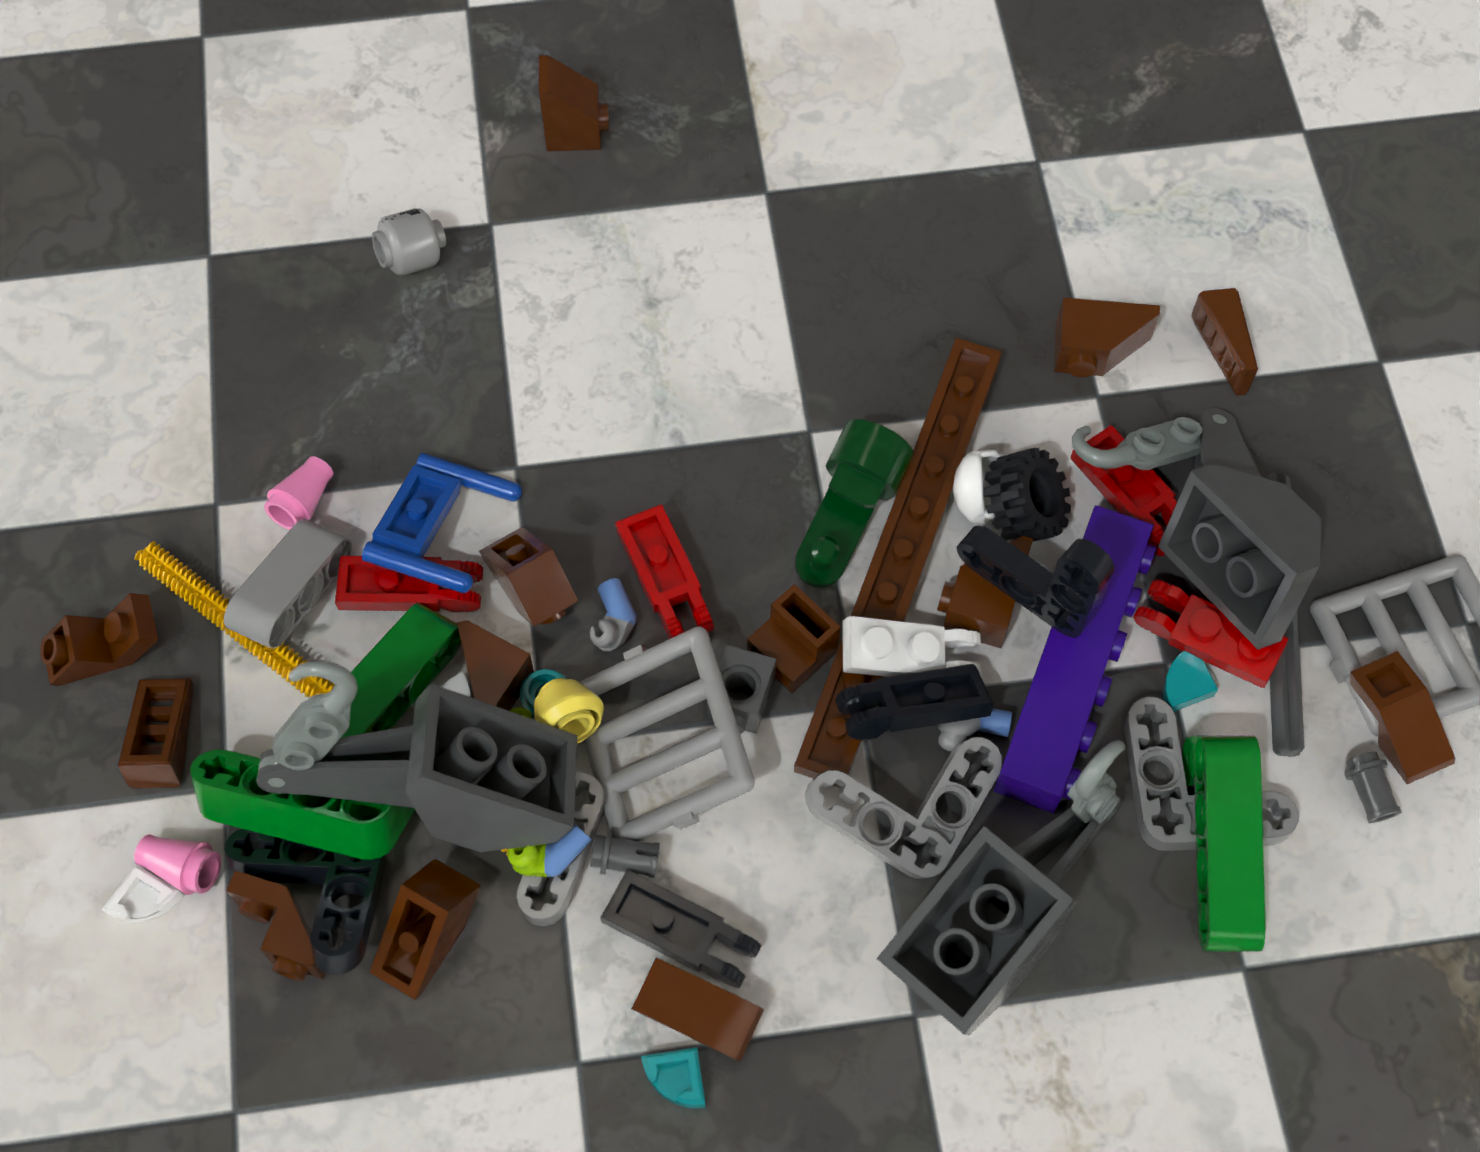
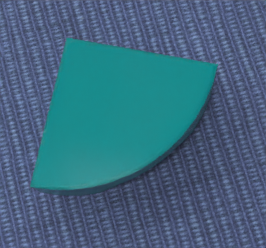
[1163,651,1218,712]
[641,1047,706,1109]

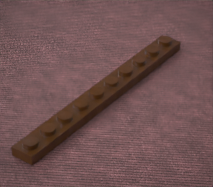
[794,337,1002,788]

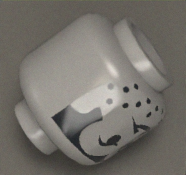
[372,208,446,275]

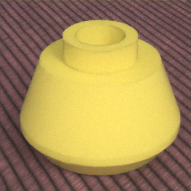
[534,678,604,744]

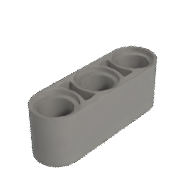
[224,518,352,650]

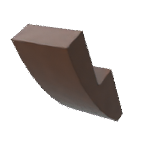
[631,958,764,1062]

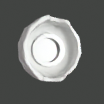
[952,449,1007,525]

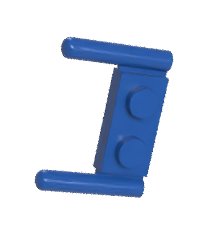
[362,453,522,593]

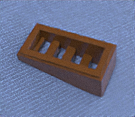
[1191,288,1258,396]
[118,678,193,789]

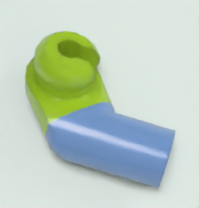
[508,824,592,877]

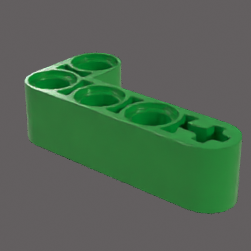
[341,603,461,738]
[1182,735,1266,952]
[190,749,415,860]

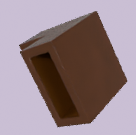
[747,584,841,694]

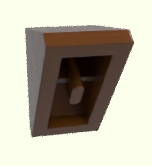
[457,620,534,711]

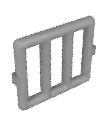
[1310,555,1480,737]
[579,627,755,841]

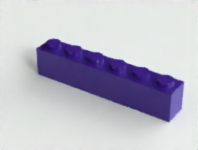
[993,505,1157,814]

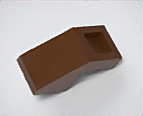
[40,593,158,686]
[1350,651,1455,785]
[226,870,326,982]

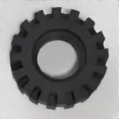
[984,448,1071,542]

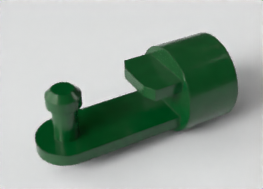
[795,419,914,588]

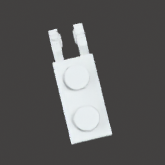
[842,616,982,677]

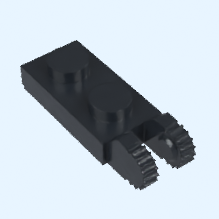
[835,664,994,741]
[600,870,761,988]

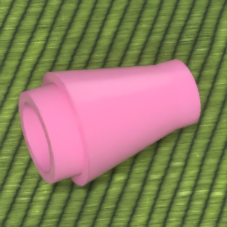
[264,456,334,530]
[134,834,221,895]

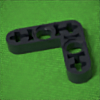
[957,525,1115,638]
[225,829,385,975]

